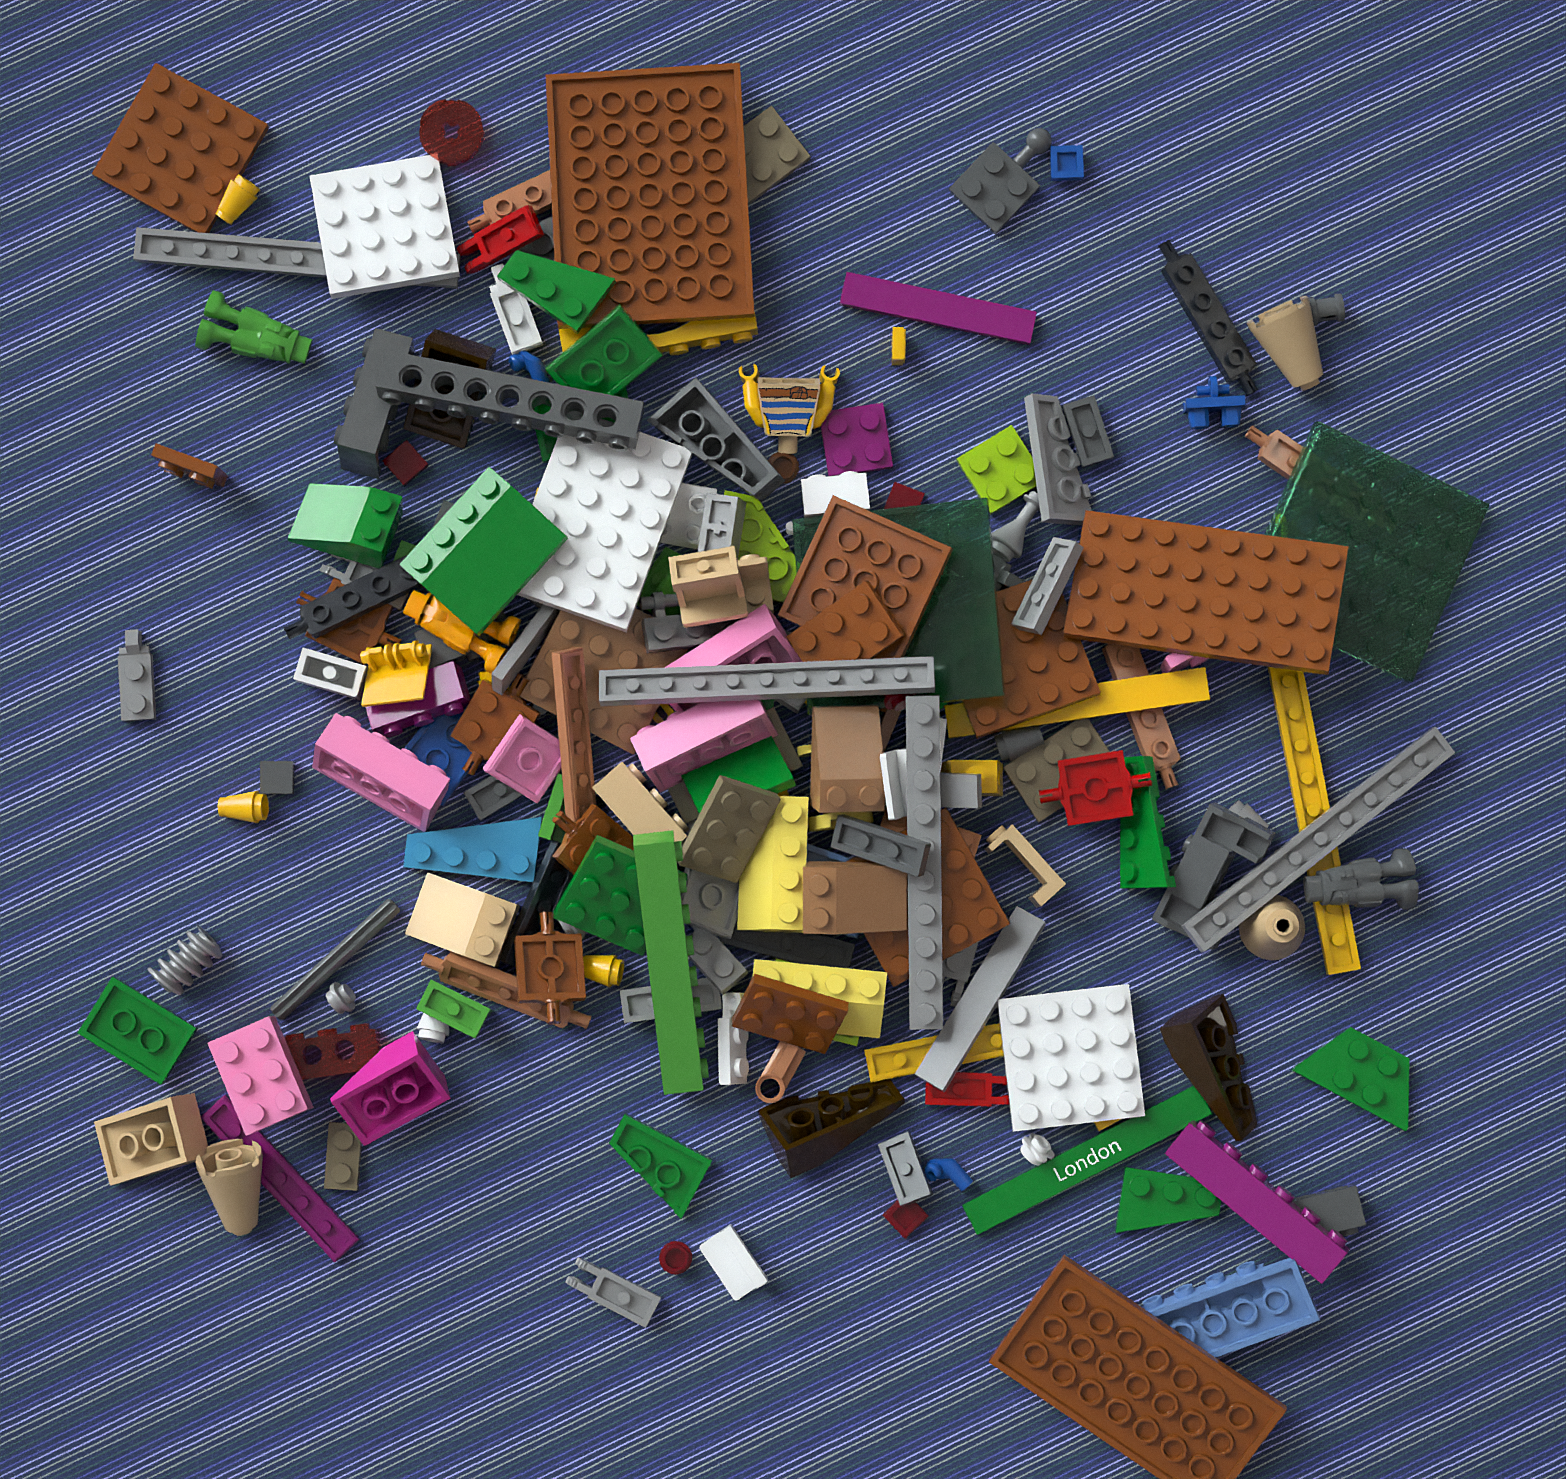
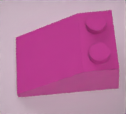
[330,1031,451,1146]

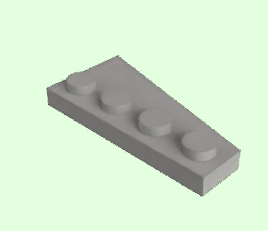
[1024,394,1092,526]

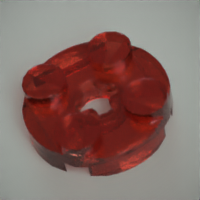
[419,99,485,167]

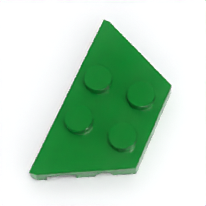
[1291,1027,1409,1131]

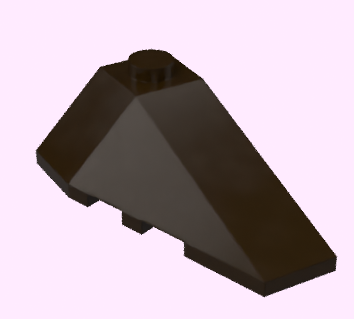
[1159,994,1258,1142]
[758,1079,905,1178]

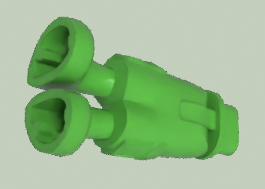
[195,290,313,364]

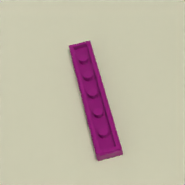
[840,272,1037,345]
[201,1094,360,1263]

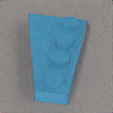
[403,817,542,882]

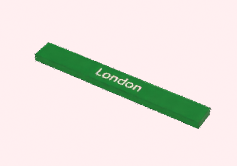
[962,1086,1212,1235]

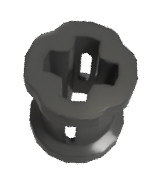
[1308,293,1345,326]

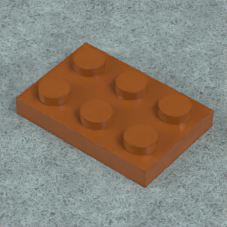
[786,580,905,662]
[732,974,849,1054]

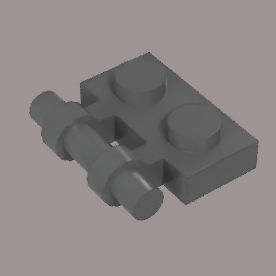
[638,592,712,654]

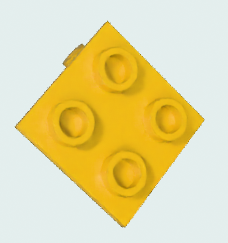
[361,641,432,707]

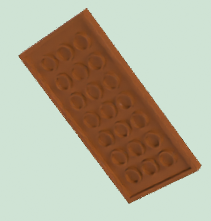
[1063,510,1349,675]
[989,1254,1287,1479]

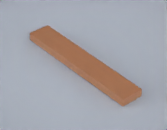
[552,647,596,822]

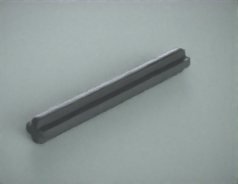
[270,899,400,1020]

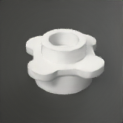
[1021,1133,1054,1166]

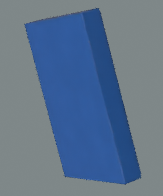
[404,706,474,806]

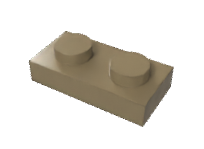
[324,1122,362,1191]

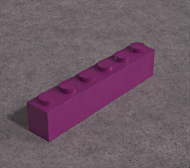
[1164,1120,1350,1284]

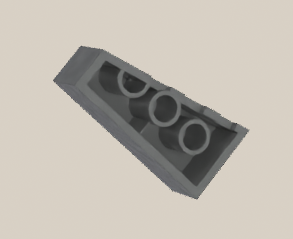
[334,328,414,479]
[647,378,785,502]

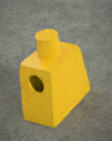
[940,760,1003,796]

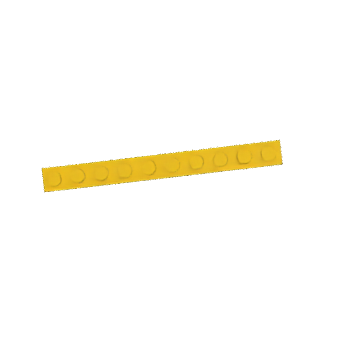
[1267,667,1361,975]

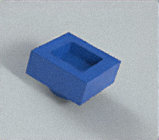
[1049,145,1084,181]

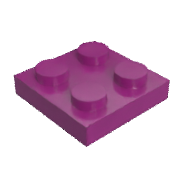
[820,403,893,477]

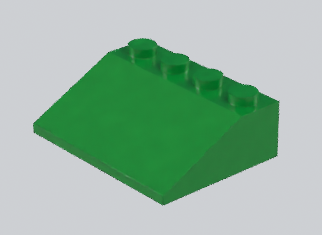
[399,467,568,636]

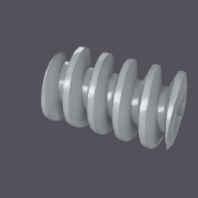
[147,924,222,995]

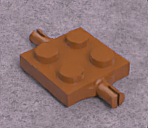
[296,578,402,665]
[450,673,541,775]
[552,804,634,875]
[514,912,586,1025]

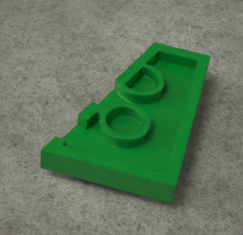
[497,250,616,334]
[609,1113,713,1219]
[1115,1167,1221,1233]

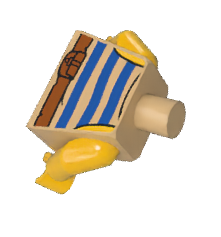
[738,364,840,454]

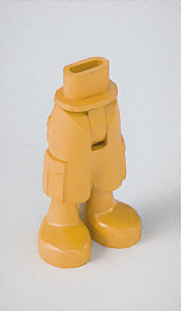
[403,590,521,674]

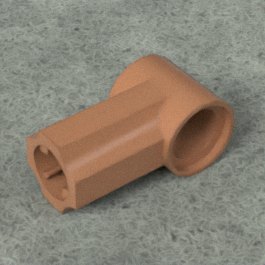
[755,1041,806,1103]

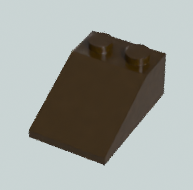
[403,329,496,449]

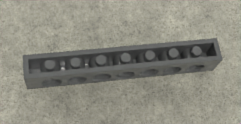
[376,350,644,451]

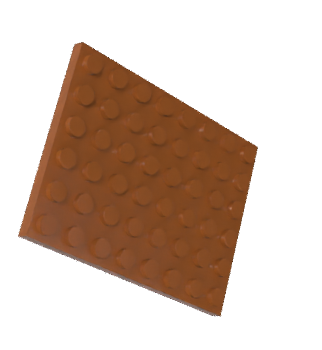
[545,63,755,329]

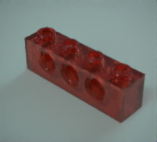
[284,1023,382,1080]

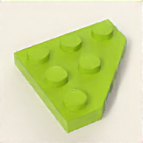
[724,490,801,603]

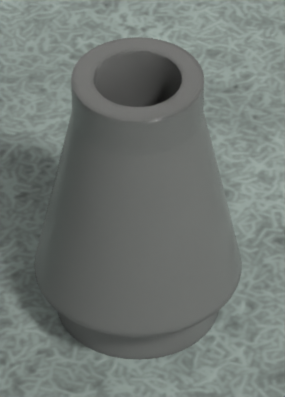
[994,725,1045,761]

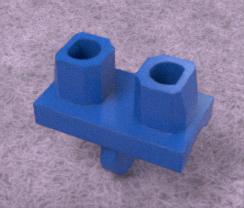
[1182,376,1245,430]

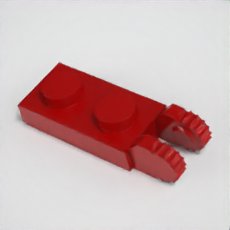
[457,205,544,274]
[925,1072,1010,1107]

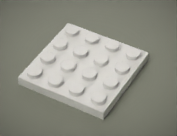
[310,154,460,299]
[997,984,1145,1131]

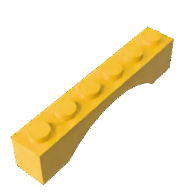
[558,312,758,355]

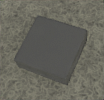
[260,761,295,794]

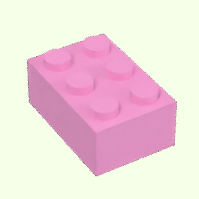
[207,1016,314,1136]

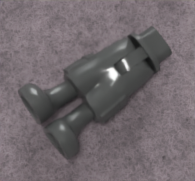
[1303,848,1419,910]

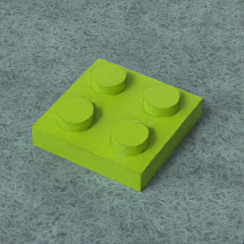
[956,425,1037,515]

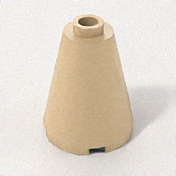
[1247,296,1323,391]
[1239,895,1305,960]
[195,1139,263,1236]

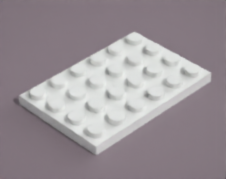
[517,411,693,633]

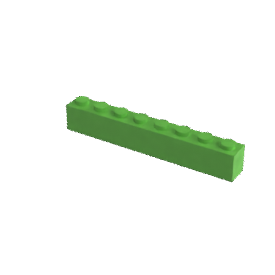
[633,830,709,1095]

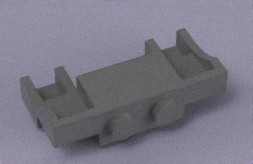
[1152,802,1276,950]

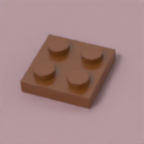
[151,443,228,489]

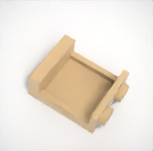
[668,546,748,628]
[985,824,1066,908]

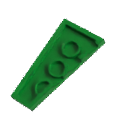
[1120,756,1176,889]

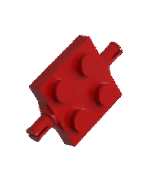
[1039,750,1152,826]

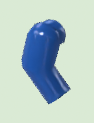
[508,350,550,383]
[924,1158,973,1192]

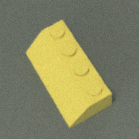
[737,796,809,933]
[753,959,887,1038]

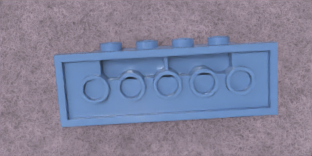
[1142,1258,1320,1357]

